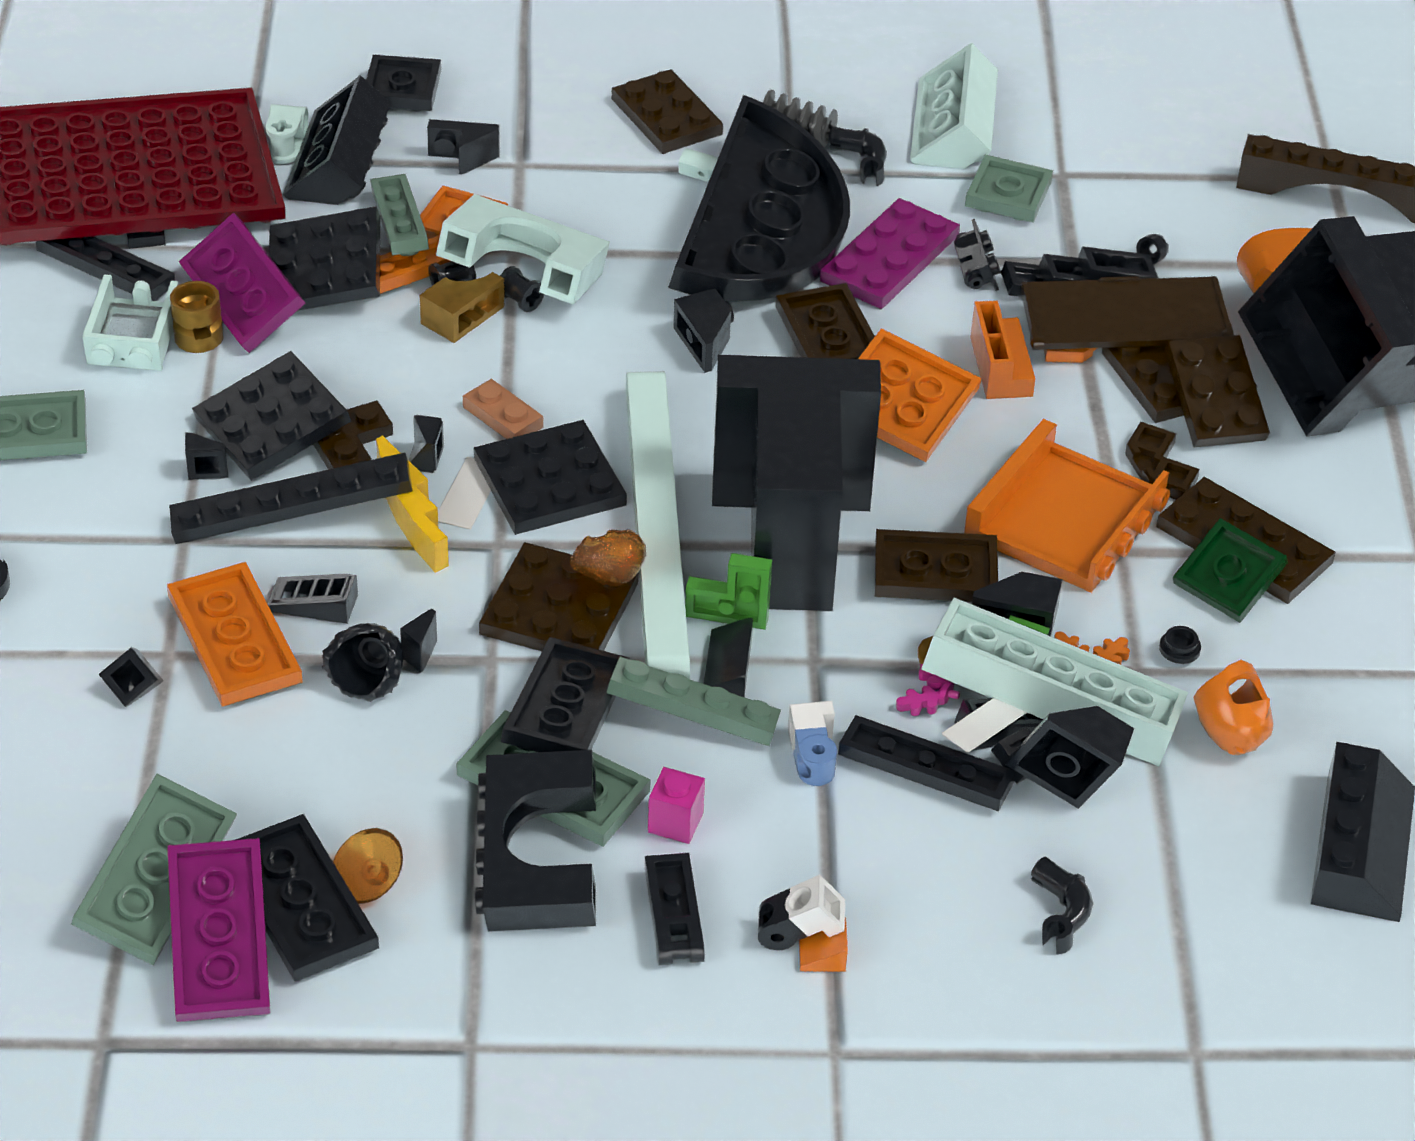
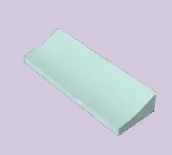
[921,598,1188,767]

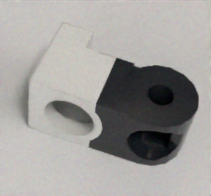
[758,874,845,950]

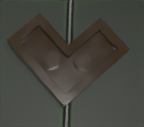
[313,400,393,469]

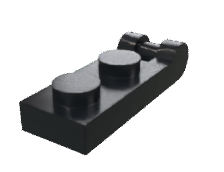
[644,852,705,965]

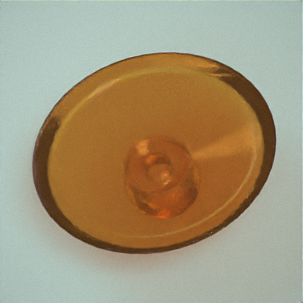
[333,828,403,904]

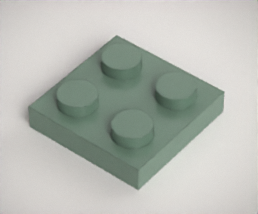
[965,154,1053,222]

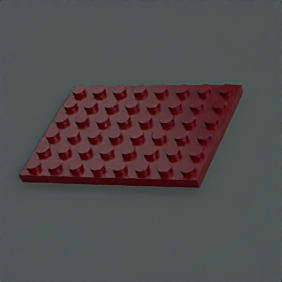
[0,87,286,245]

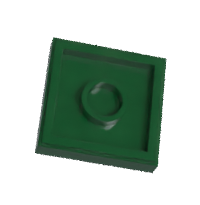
[1173,518,1288,623]

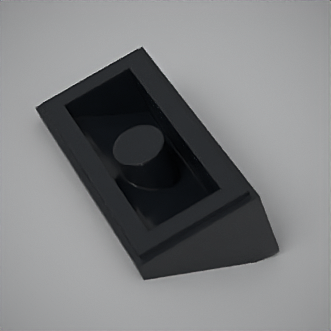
[703,618,753,697]

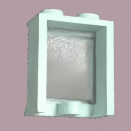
[82,275,179,371]

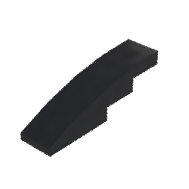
[1001,246,1159,296]

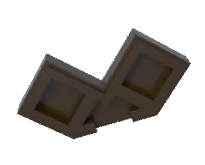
[1125,421,1200,500]

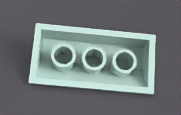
[910,43,998,169]

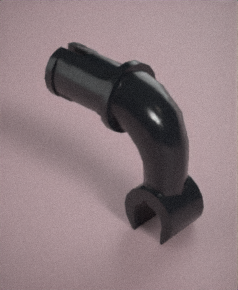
[829,126,887,186]
[1031,856,1093,955]

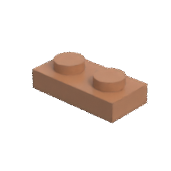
[463,378,543,439]

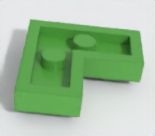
[685,553,772,630]

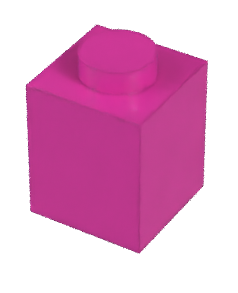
[648,767,705,844]

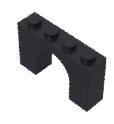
[475,750,596,931]

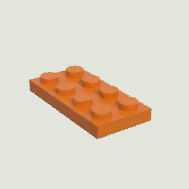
[167,562,303,707]

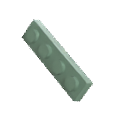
[370,174,429,256]
[607,657,781,746]

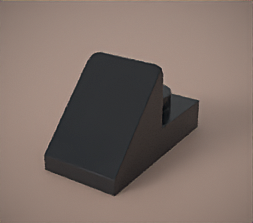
[427,119,500,175]

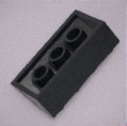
[283,75,391,205]
[1310,741,1415,922]

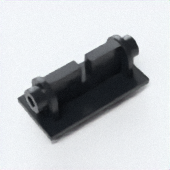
[954,218,1001,291]

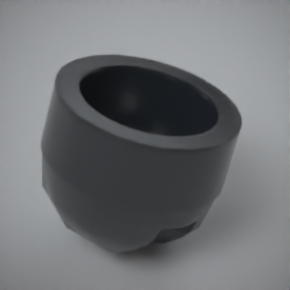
[1136,233,1169,265]

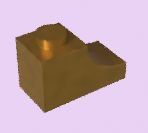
[420,272,504,343]

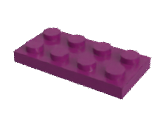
[820,198,960,310]
[178,213,305,353]
[167,838,271,1022]

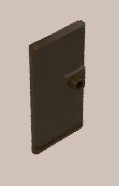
[1021,276,1234,350]

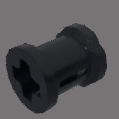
[428,261,477,286]
[500,266,545,312]

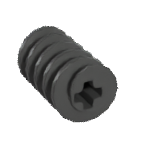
[762,89,838,148]

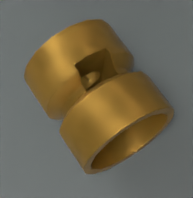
[170,281,223,353]

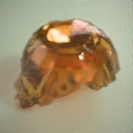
[570,529,646,587]

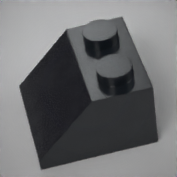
[1005,706,1134,809]

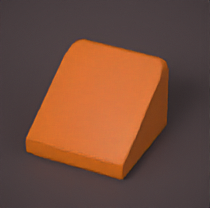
[799,917,848,972]

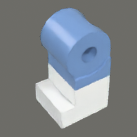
[788,701,837,786]

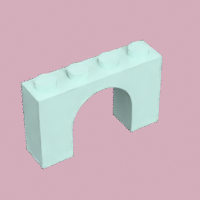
[436,194,610,304]

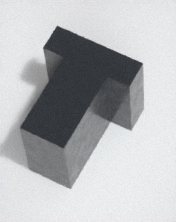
[1238,216,1415,437]
[712,355,881,611]

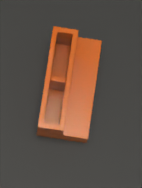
[970,300,1035,399]

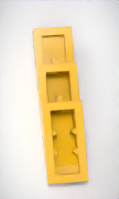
[376,436,449,573]

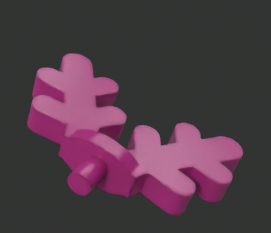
[896,664,960,716]

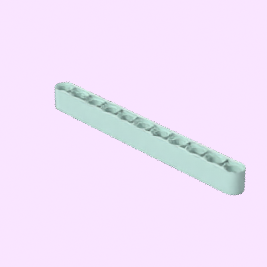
[626,371,690,679]

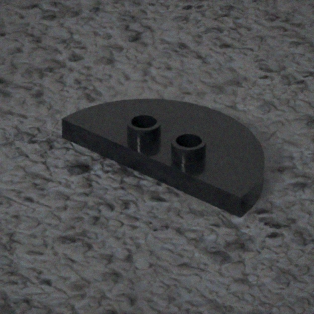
[668,95,850,301]

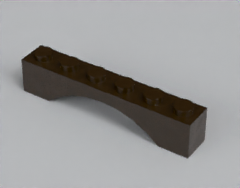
[1236,134,1415,223]

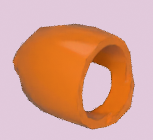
[1193,660,1273,755]

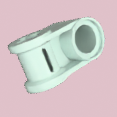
[265,104,308,165]

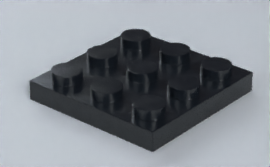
[269,206,381,311]
[192,351,351,481]
[473,419,627,535]

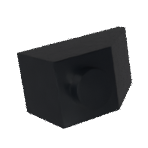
[673,288,734,373]
[972,571,1063,636]

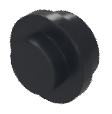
[1159,626,1201,664]

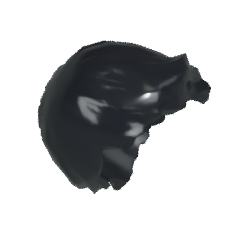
[322,623,403,702]

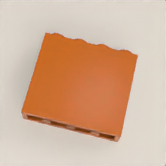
[964,419,1170,593]

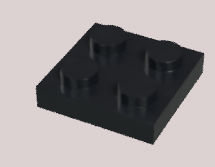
[366,54,441,112]

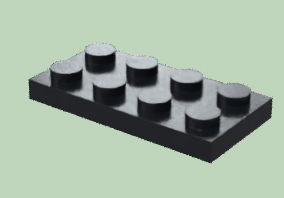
[501,637,630,752]
[235,814,379,982]

